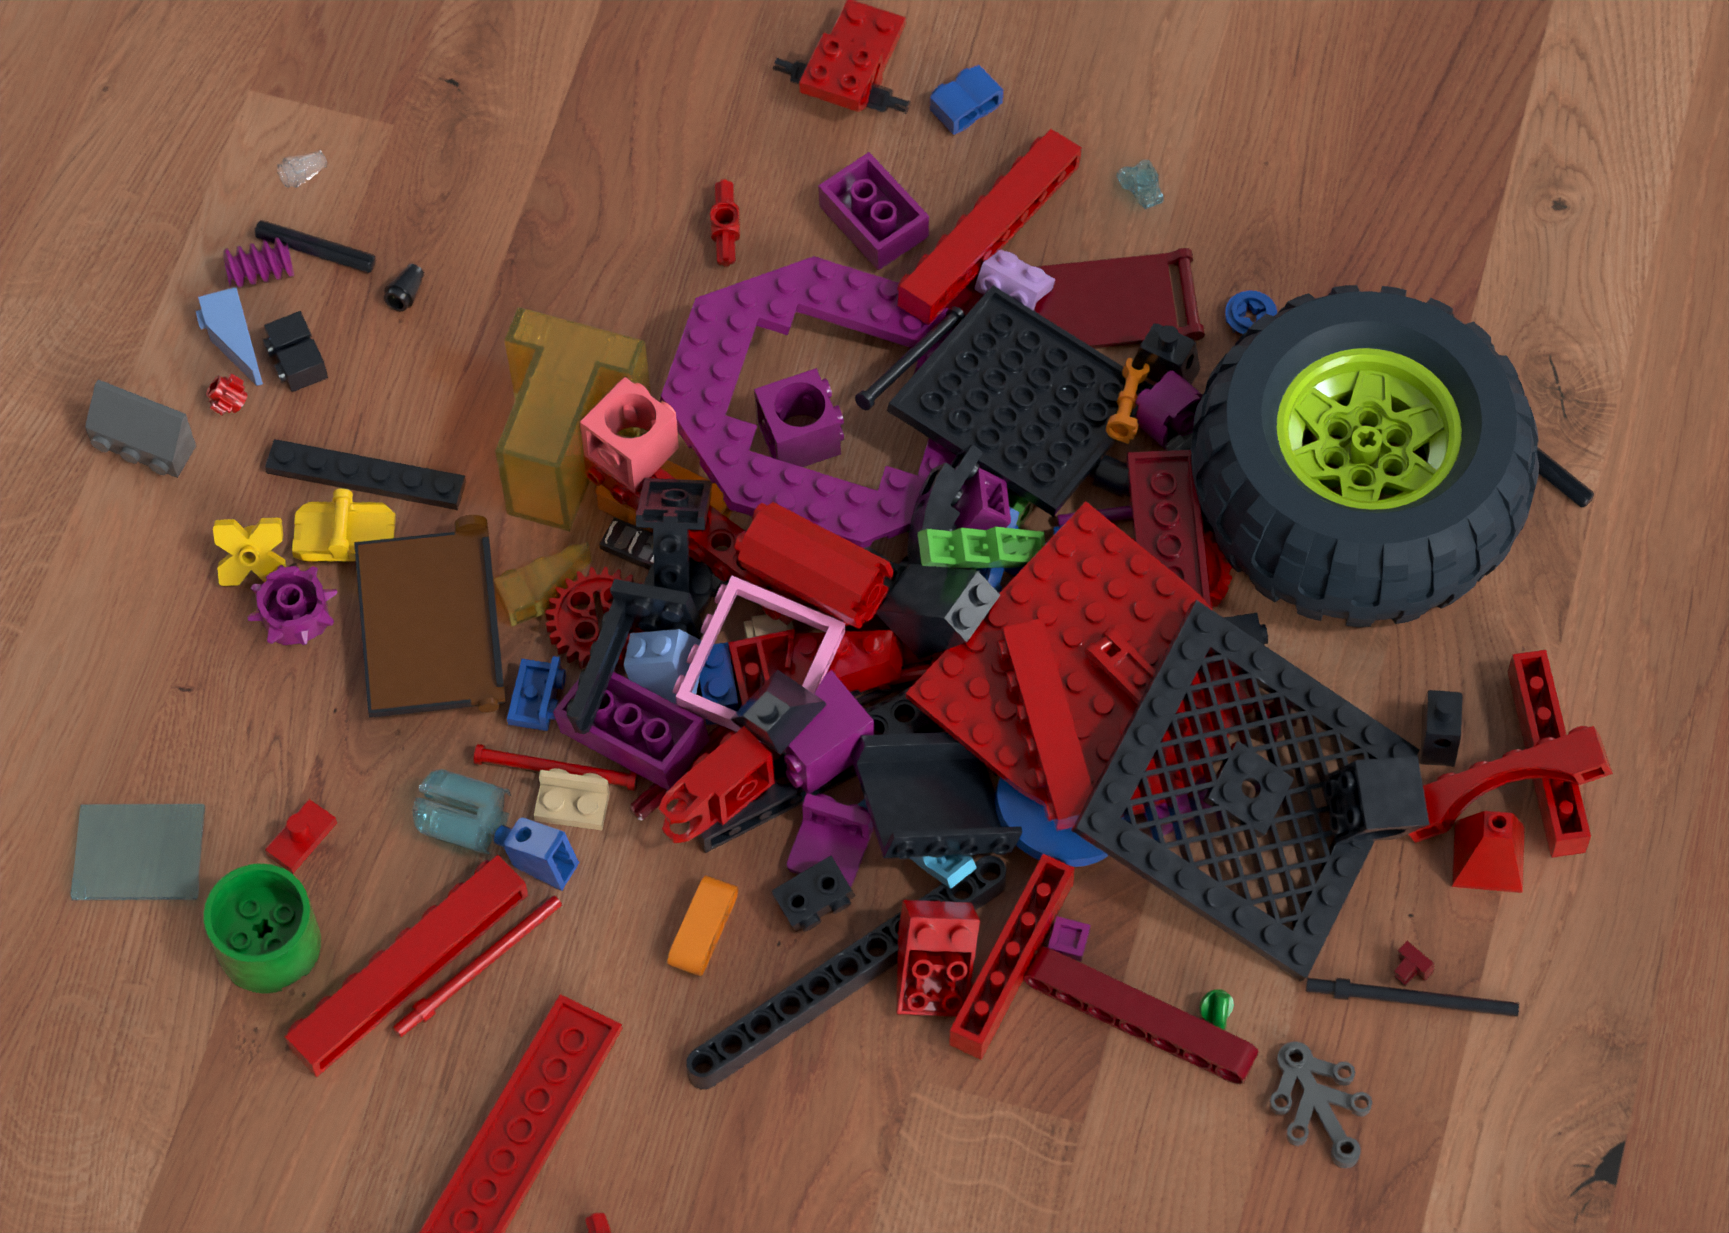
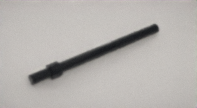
[1306,977,1519,1017]

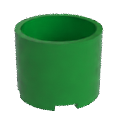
[204,864,321,993]

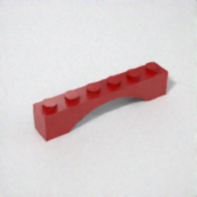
[1409,725,1613,843]

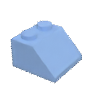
[624,629,701,704]

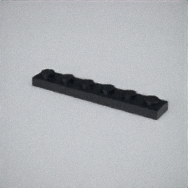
[265,439,466,510]

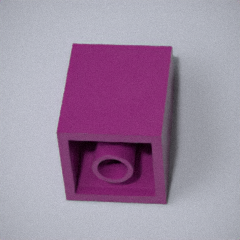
[784,670,874,794]

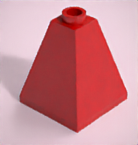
[1452,811,1525,893]

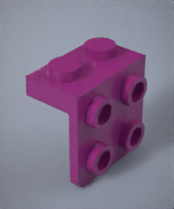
[787,793,873,887]

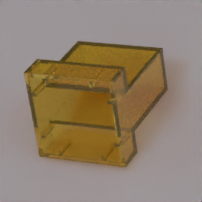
[495,307,651,532]

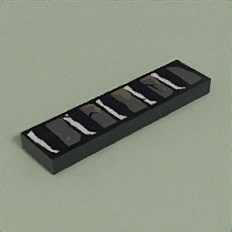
[599,517,726,598]

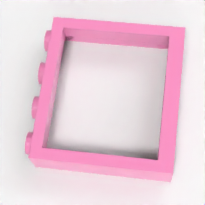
[673,576,846,752]

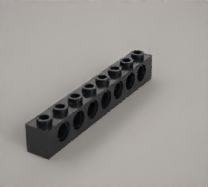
[687,687,945,853]

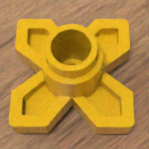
[213,518,286,586]

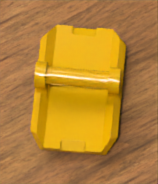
[292,489,396,562]

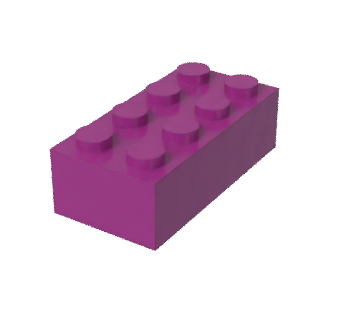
[553,672,710,790]

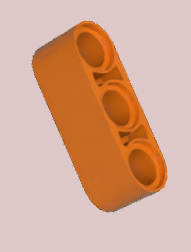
[667,875,739,977]

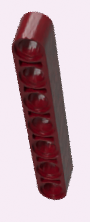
[1023,947,1259,1085]

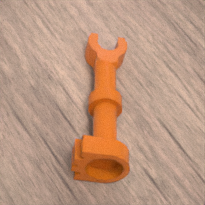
[1106,358,1150,444]

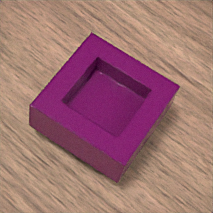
[1048,916,1091,961]

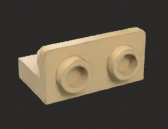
[534,768,610,830]

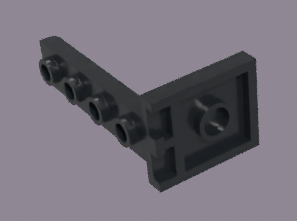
[636,478,712,593]
[567,579,703,734]

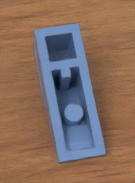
[195,287,263,386]

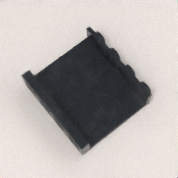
[851,732,1023,859]

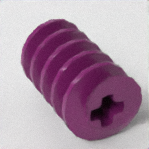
[223,238,294,288]

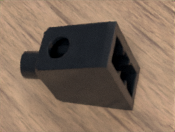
[1132,323,1200,385]
[1420,690,1463,767]

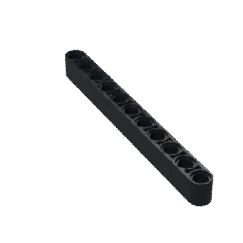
[687,855,1006,1090]

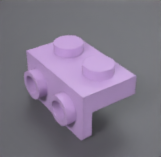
[975,250,1056,311]

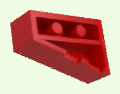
[728,629,795,747]
[790,630,904,692]

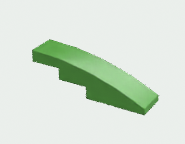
[917,527,1046,568]

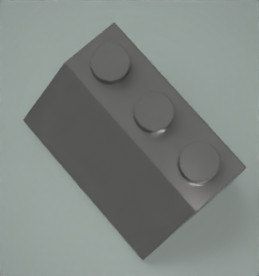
[85,379,196,478]

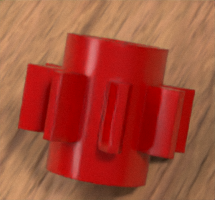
[206,373,248,416]

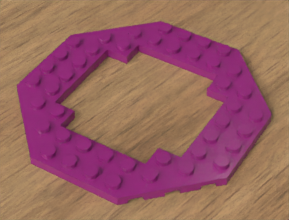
[659,256,971,548]

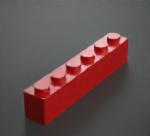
[997,618,1093,831]
[1507,650,1591,858]
[950,854,1075,1060]

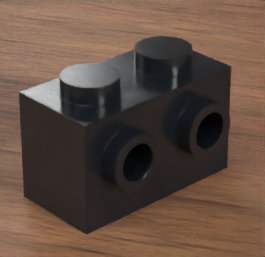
[771,855,856,932]

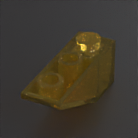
[494,542,592,627]

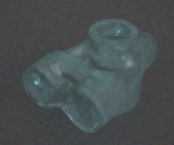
[1116,160,1164,209]

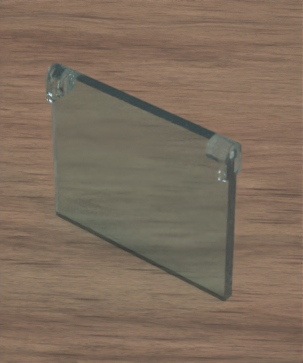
[70,804,205,900]

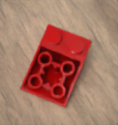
[896,900,980,1016]

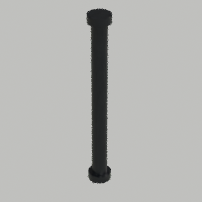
[855,306,965,411]

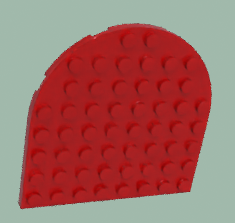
[906,502,1239,817]

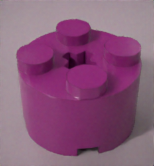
[1136,371,1203,450]

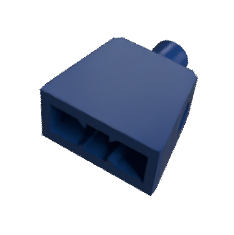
[494,817,579,891]

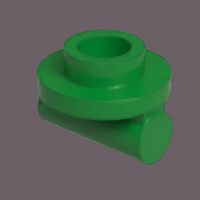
[1199,989,1234,1030]

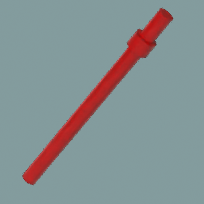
[392,895,562,1038]

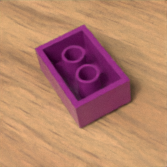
[818,152,929,271]

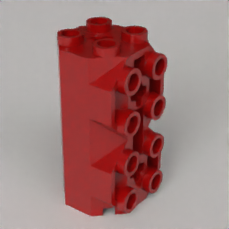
[734,502,894,629]

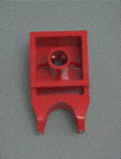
[659,726,775,843]

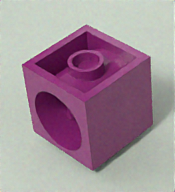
[754,368,845,467]

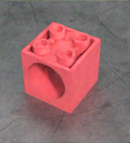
[580,377,679,493]

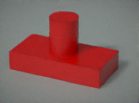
[265,799,337,874]

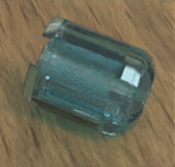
[412,769,511,854]

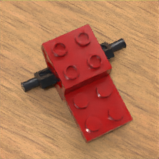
[773,0,910,114]

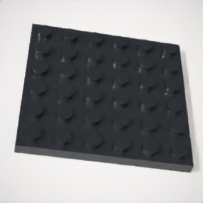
[887,285,1154,517]

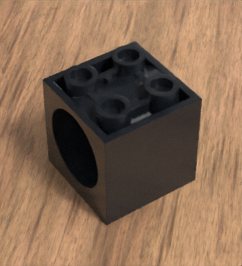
[1324,756,1429,844]

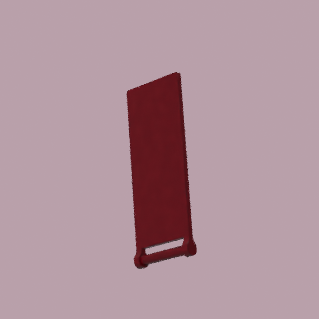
[947,248,1205,348]

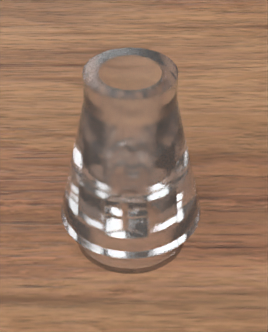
[277,150,327,188]

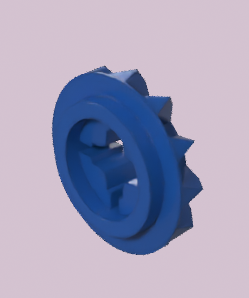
[1225,290,1277,335]

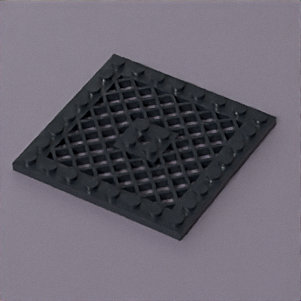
[1071,600,1420,981]

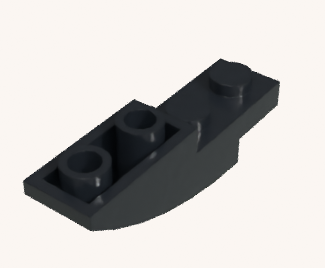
[907,444,983,565]

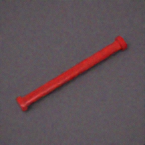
[474,744,639,791]

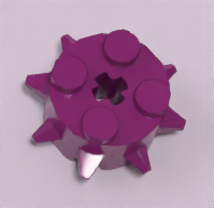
[247,565,338,645]

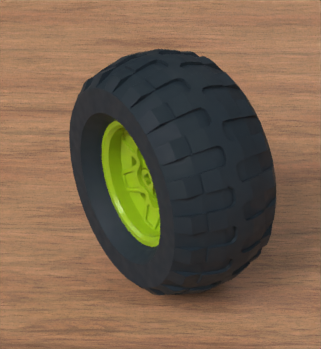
[1191,285,1539,627]

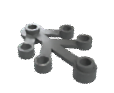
[1270,1042,1372,1168]

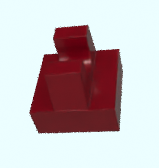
[1394,941,1435,987]

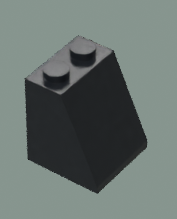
[876,564,1000,659]

